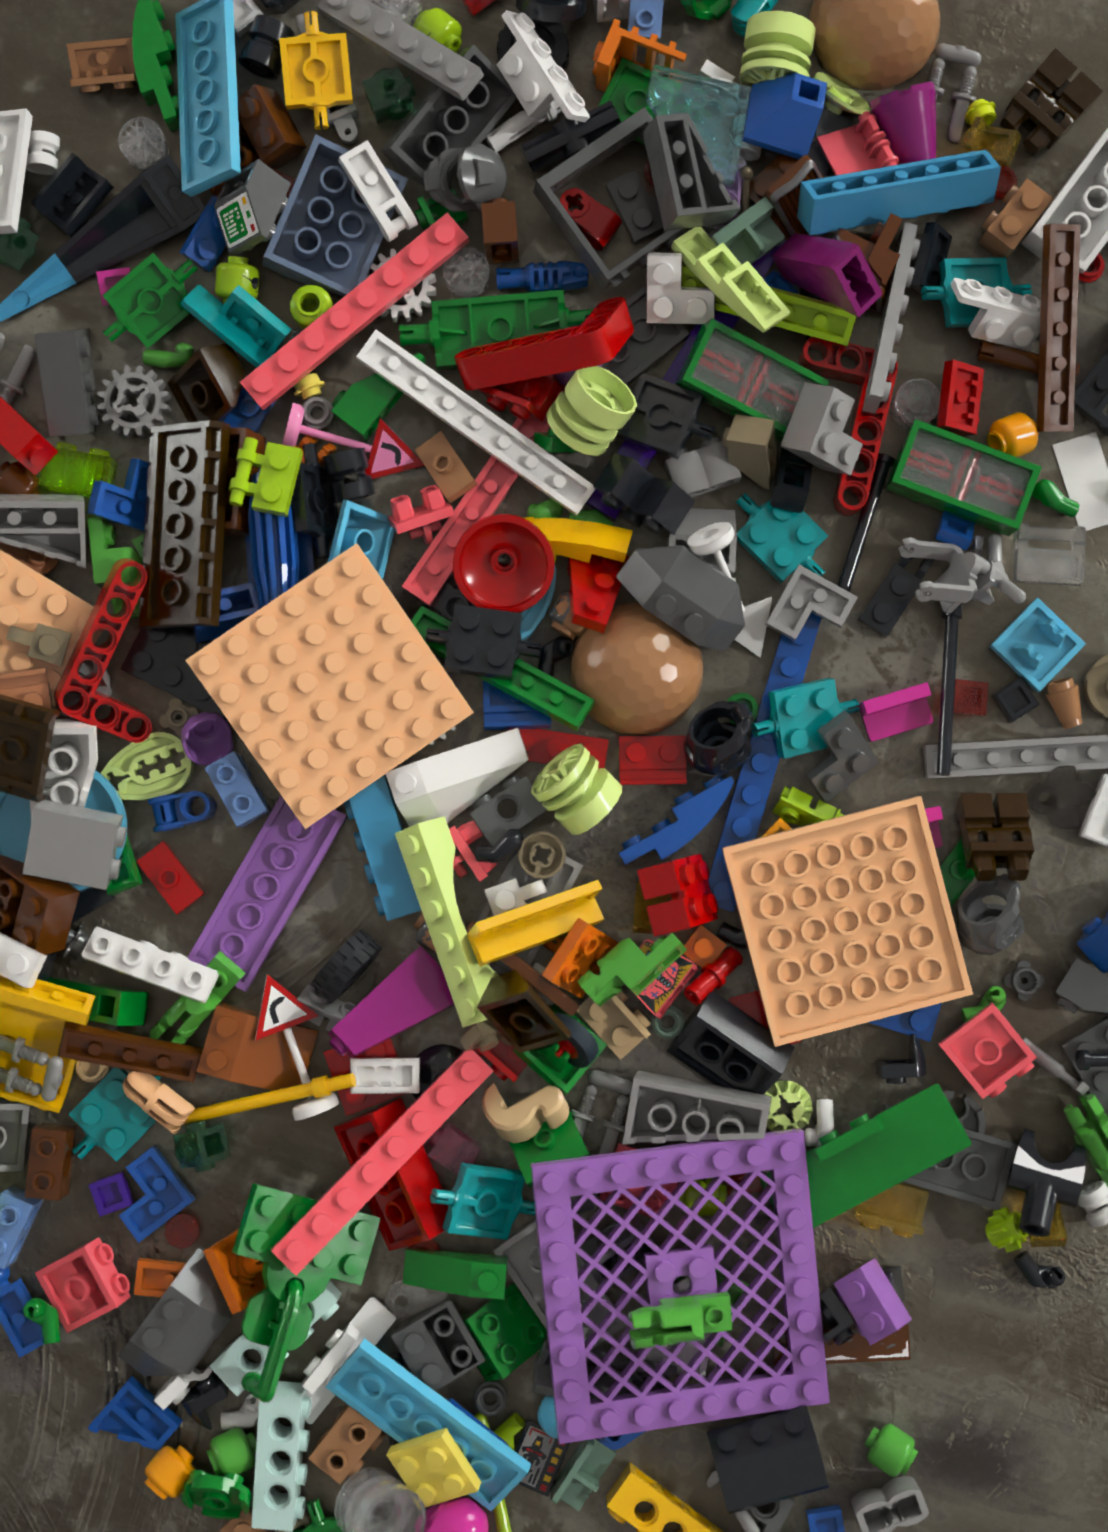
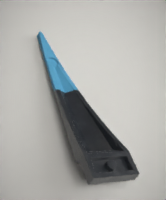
[0,154,205,322]

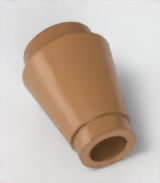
[1045,677,1083,729]

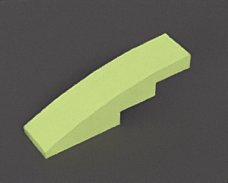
[671,227,791,333]

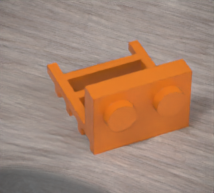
[592,18,687,93]

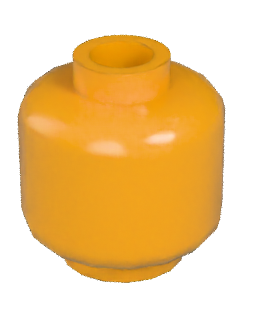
[987,412,1039,458]
[145,1445,196,1500]

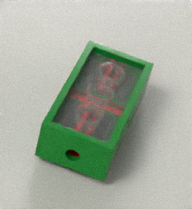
[674,318,829,442]
[885,419,1042,536]

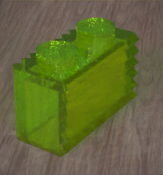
[38,442,118,498]

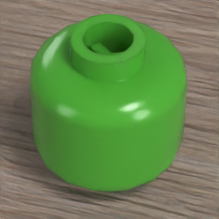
[864,1423,918,1477]
[206,1427,257,1476]

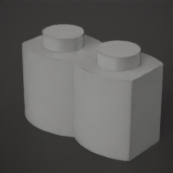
[664,437,742,498]
[849,1476,929,1532]

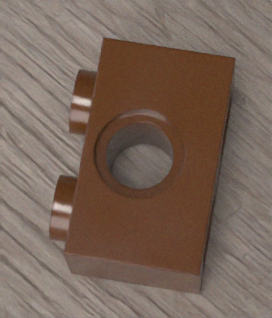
[481,198,519,265]
[25,1123,77,1201]

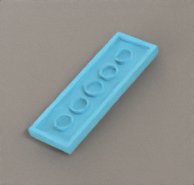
[175,0,241,197]
[326,1338,531,1511]

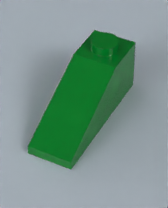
[331,353,426,442]
[48,977,149,1026]
[403,1248,508,1300]

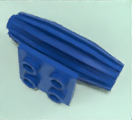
[245,468,315,608]

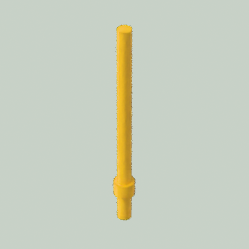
[165,1073,356,1129]

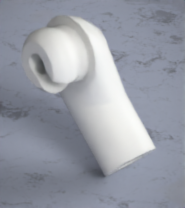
[804,1099,834,1147]

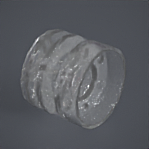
[334,1467,426,1532]

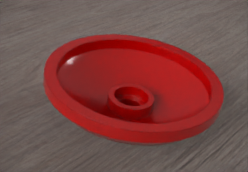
[453,514,555,613]

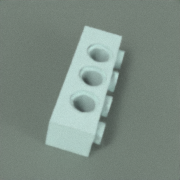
[209,1281,342,1397]
[251,1381,312,1532]

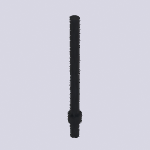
[937,604,963,776]

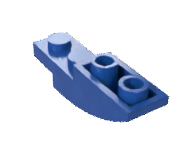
[618,775,734,865]

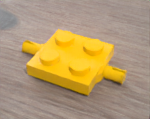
[279,11,353,130]

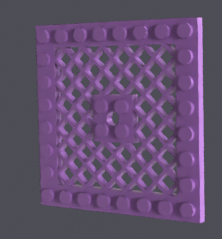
[530,1128,830,1444]

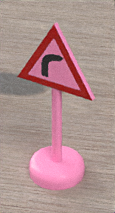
[282,403,424,479]

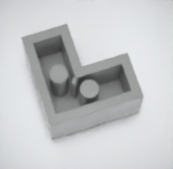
[781,382,863,476]

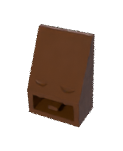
[209,84,306,196]
[0,854,80,955]

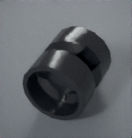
[238,15,295,80]
[322,448,376,504]

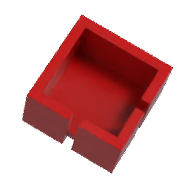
[637,853,718,937]

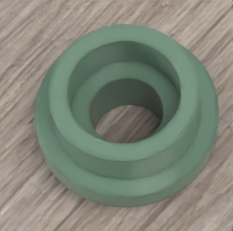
[651,1005,685,1039]

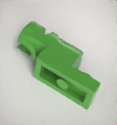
[88,517,142,619]
[577,933,687,1007]
[150,951,245,1044]
[1063,1093,1108,1187]
[628,1292,732,1349]

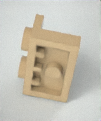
[577,991,651,1060]

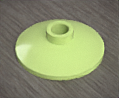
[814,72,871,115]

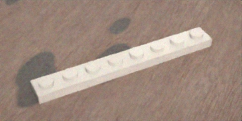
[356,329,595,516]

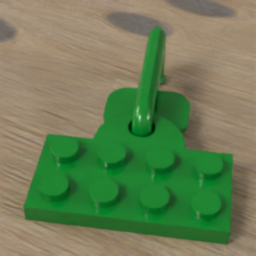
[232,1183,381,1403]

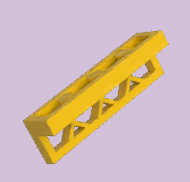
[466,880,604,966]

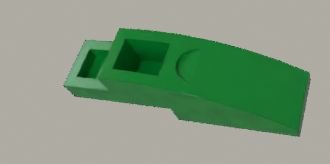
[132,0,180,132]

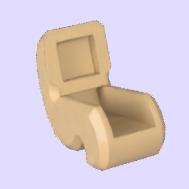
[482,1082,569,1143]

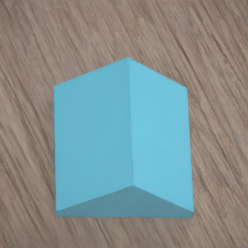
[327,500,395,580]

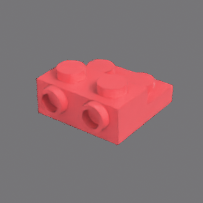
[938,1002,1037,1099]
[35,1237,131,1333]

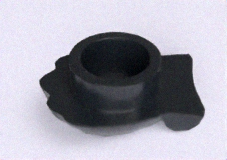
[431,582,476,622]

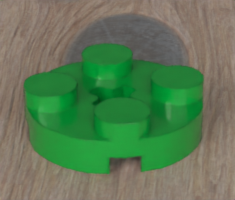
[181,1470,252,1519]

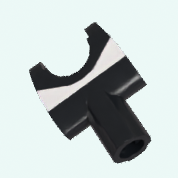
[1006,1128,1086,1237]

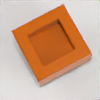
[683,925,727,968]

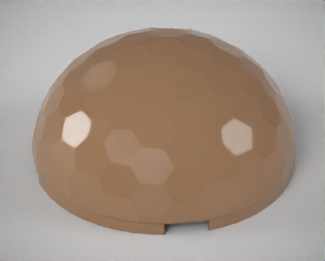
[809,0,941,90]
[570,602,703,736]

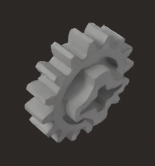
[97,365,172,439]

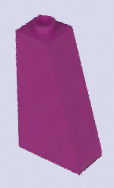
[772,233,883,318]
[328,946,455,1059]

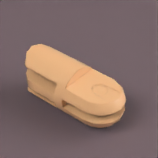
[122,1071,195,1135]

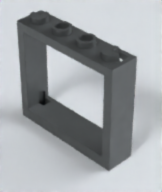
[533,107,705,290]

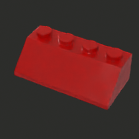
[333,1098,448,1251]

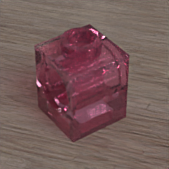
[427,1123,482,1176]

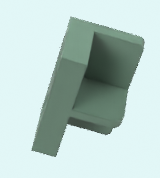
[711,196,785,265]
[550,1438,617,1511]

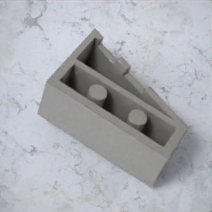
[0,494,86,568]

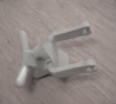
[898,534,1026,614]

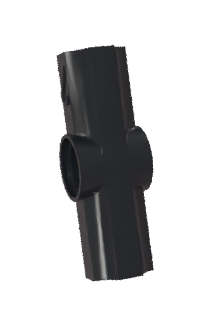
[521,100,621,173]

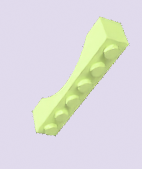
[395,816,499,1027]

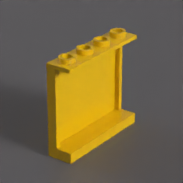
[0,975,95,1113]

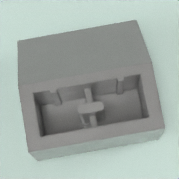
[667,508,737,577]

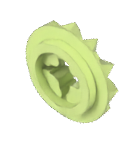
[764,1080,813,1132]

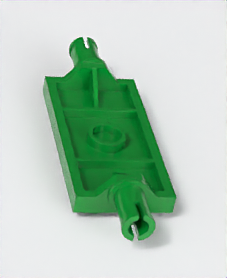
[399,290,593,370]

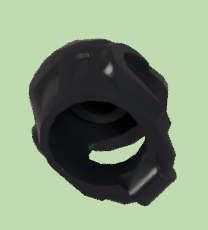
[684,701,754,775]

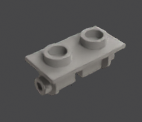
[297,984,356,1031]

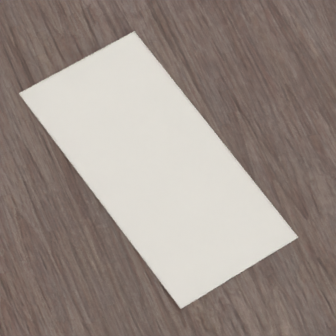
[1052,432,1108,533]

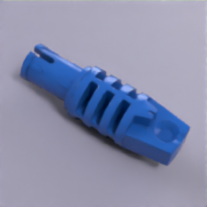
[496,261,589,292]

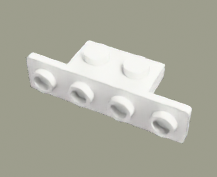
[496,10,590,122]
[951,278,1041,351]
[82,927,219,1003]
[301,1296,396,1424]

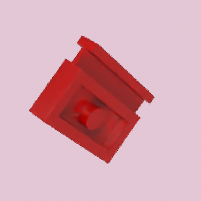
[618,735,687,785]

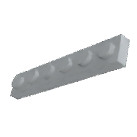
[317,0,484,101]
[862,222,920,414]
[923,735,1108,779]

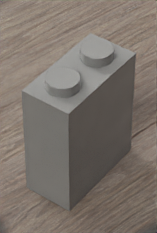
[23,800,127,890]

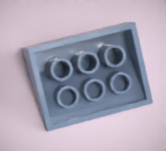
[262,134,408,297]

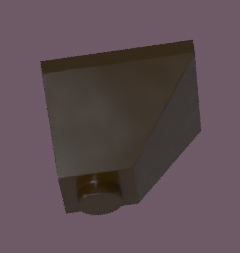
[167,343,245,422]
[477,970,572,1053]

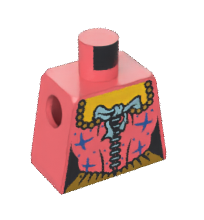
[637,938,699,1020]

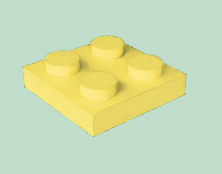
[386,1428,482,1509]

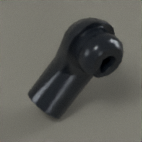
[1014,1251,1065,1289]

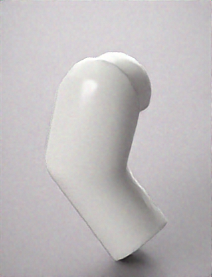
[221,1394,259,1430]

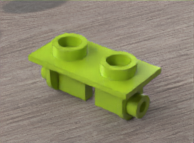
[772,786,844,827]

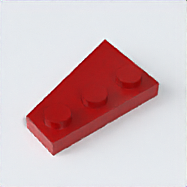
[567,554,630,634]

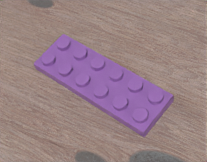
[187,795,348,992]

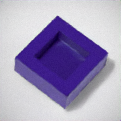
[88,1171,135,1217]

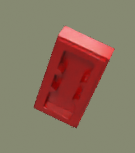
[136,841,205,915]

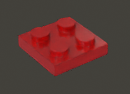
[323,1038,407,1116]

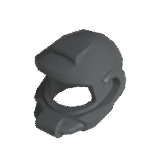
[423,144,508,212]
[956,874,1024,955]

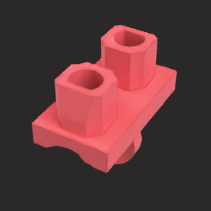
[388,485,454,545]
[449,820,499,882]

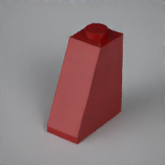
[0,396,59,476]

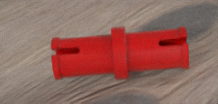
[683,947,743,1006]

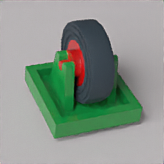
[512,1003,607,1096]

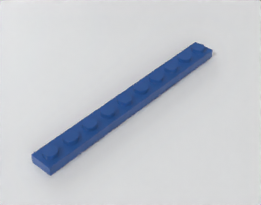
[708,612,821,912]

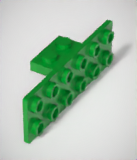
[759,1084,971,1228]

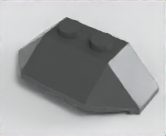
[616,545,745,651]
[118,1246,232,1376]

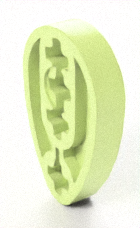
[101,732,195,801]

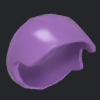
[181,712,233,766]

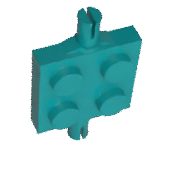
[921,257,1032,328]
[736,492,829,584]
[751,677,860,759]
[68,1067,162,1162]
[430,1163,535,1240]

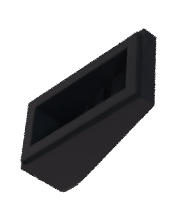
[770,447,813,513]

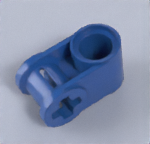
[148,791,217,833]

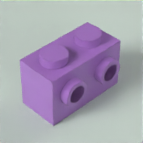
[834,1258,912,1346]

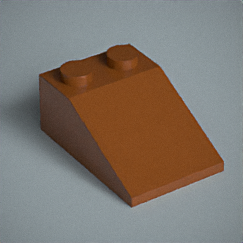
[196,1003,319,1091]

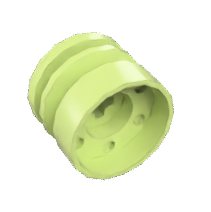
[739,11,816,88]
[546,366,637,456]
[531,744,622,835]

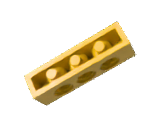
[606,1462,725,1532]

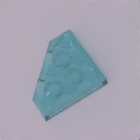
[646,64,751,186]

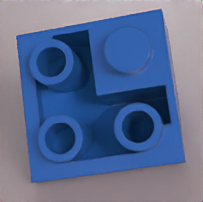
[742,73,827,159]

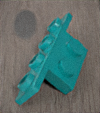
[181,285,292,368]

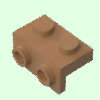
[66,37,137,92]

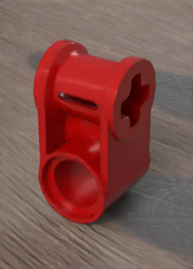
[560,188,622,250]

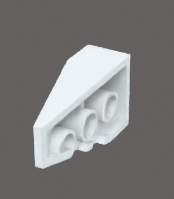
[30,719,98,821]
[386,728,529,827]

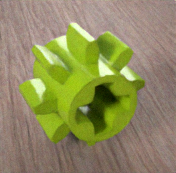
[985,1207,1029,1253]

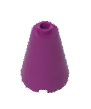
[870,82,936,165]

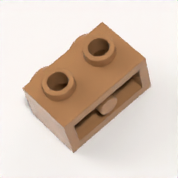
[978,178,1054,259]
[308,1404,386,1484]

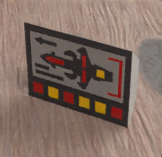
[515,1420,570,1497]

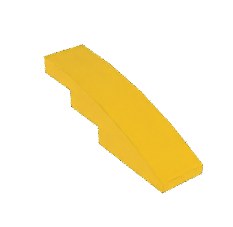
[523,517,633,563]

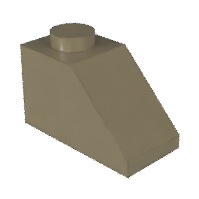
[723,414,778,489]

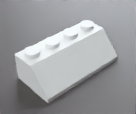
[1020,128,1108,273]

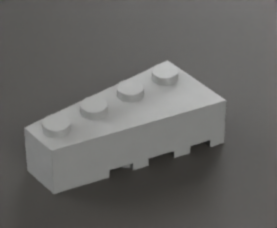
[622,1070,772,1145]

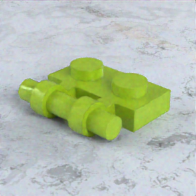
[229,437,303,517]

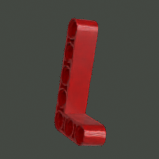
[454,297,634,390]
[799,337,898,516]
[54,558,152,743]

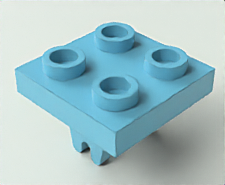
[989,597,1086,693]

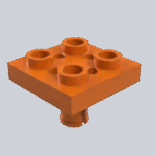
[541,917,618,999]
[203,1229,266,1314]

